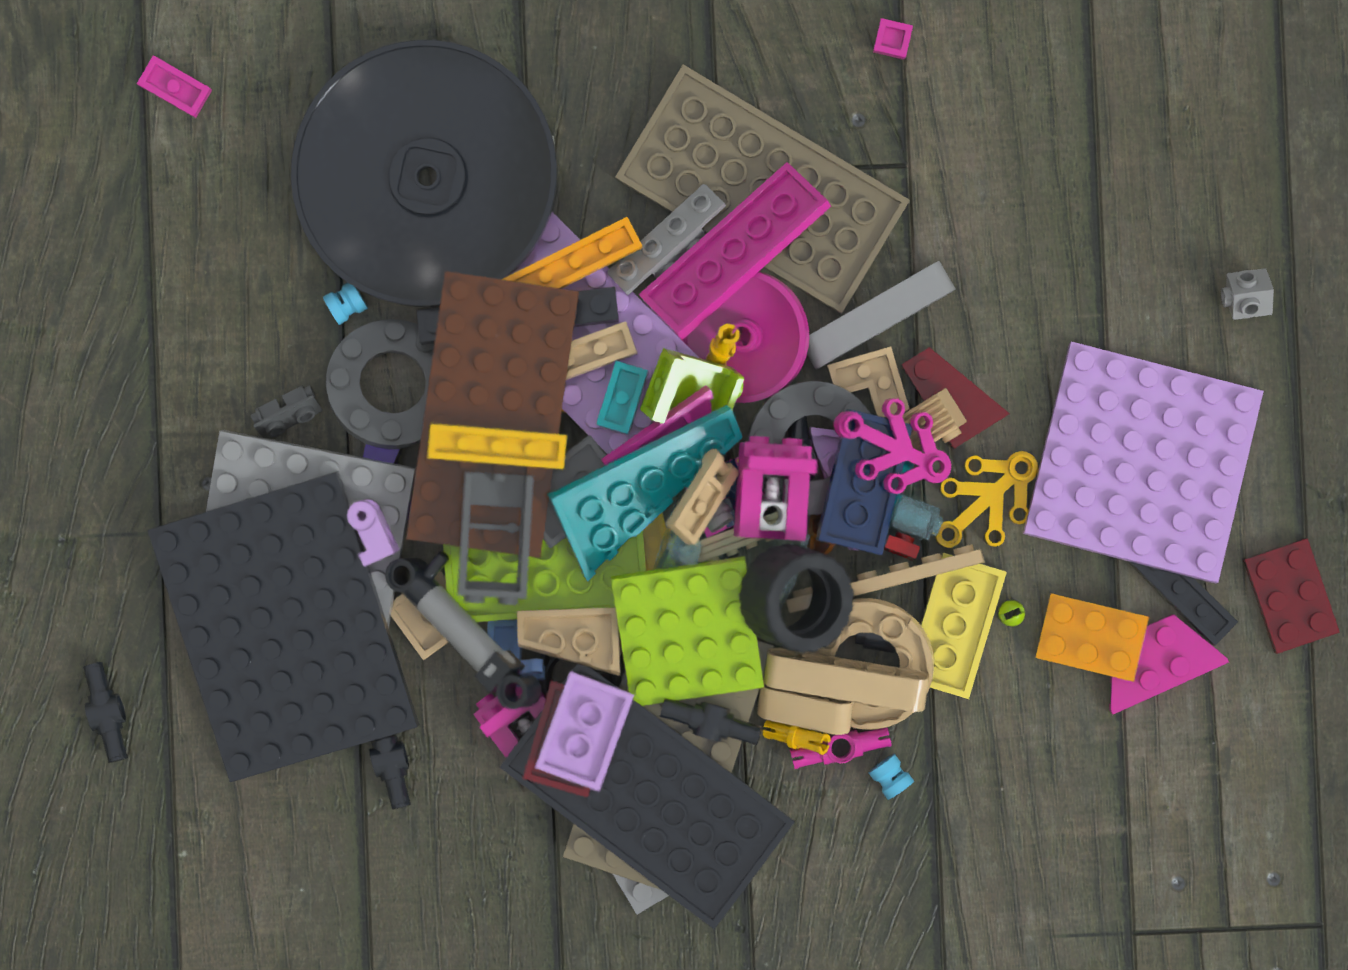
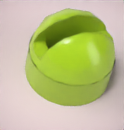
[998,600,1025,627]

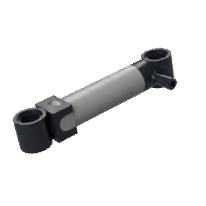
[385,551,542,710]

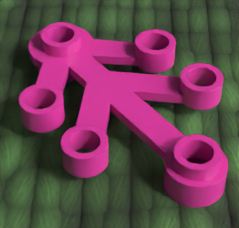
[834,398,951,494]

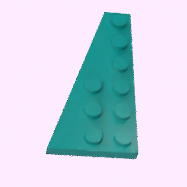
[547,405,743,582]

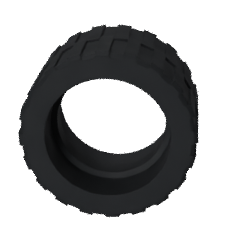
[739,544,854,653]

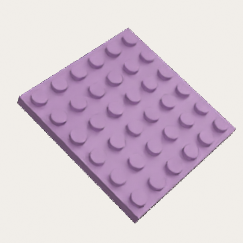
[1023,342,1264,584]

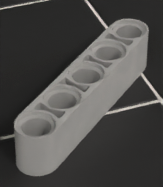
[807,261,956,370]

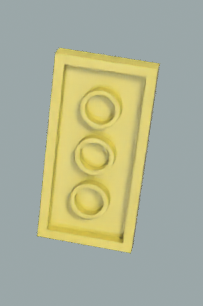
[921,553,1007,699]

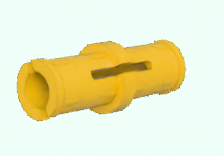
[706,324,740,365]
[763,720,831,755]

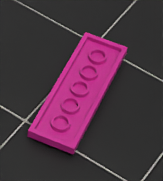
[639,162,831,340]

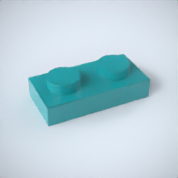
[596,361,649,435]

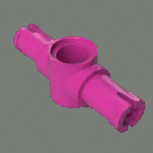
[790,727,892,769]

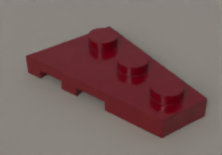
[901,347,1010,449]

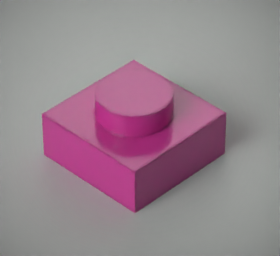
[873,18,913,60]

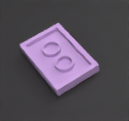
[535,672,634,791]

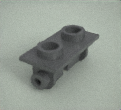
[251,385,323,439]

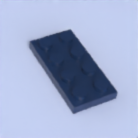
[816,409,912,555]

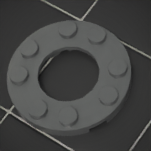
[326,319,434,449]
[747,381,870,515]

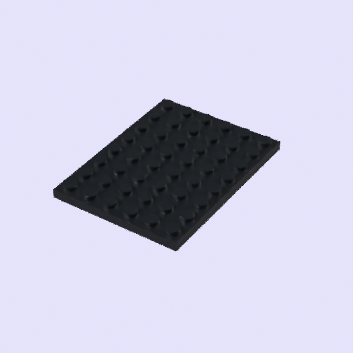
[147,471,420,782]

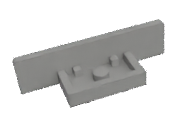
[607,184,726,295]

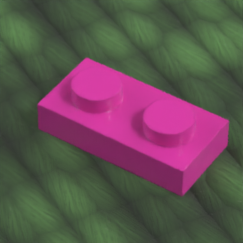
[137,55,212,118]

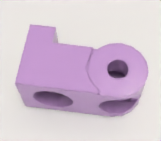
[347,499,400,566]

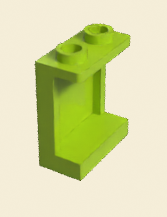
[640,348,744,423]

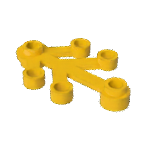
[935,451,1038,548]

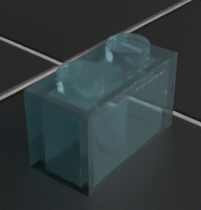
[889,495,943,541]

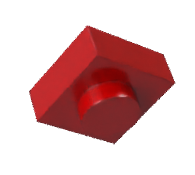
[884,532,920,561]

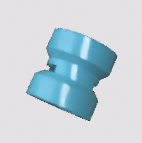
[323,282,368,325]
[868,754,914,800]

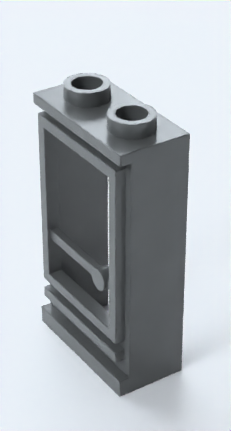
[457,472,534,605]

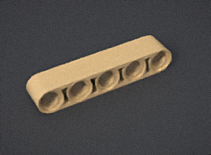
[763,648,929,712]

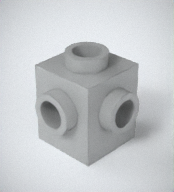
[1221,268,1274,320]

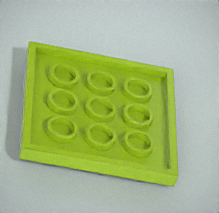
[611,556,764,706]

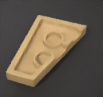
[517,608,620,676]

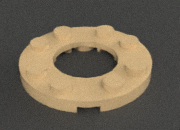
[812,598,934,730]

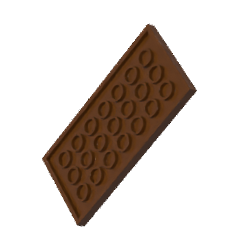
[406,271,579,558]

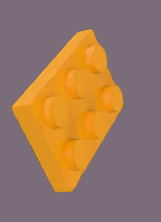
[1035,594,1149,682]

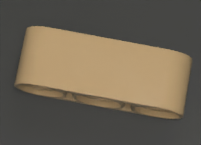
[757,683,853,735]

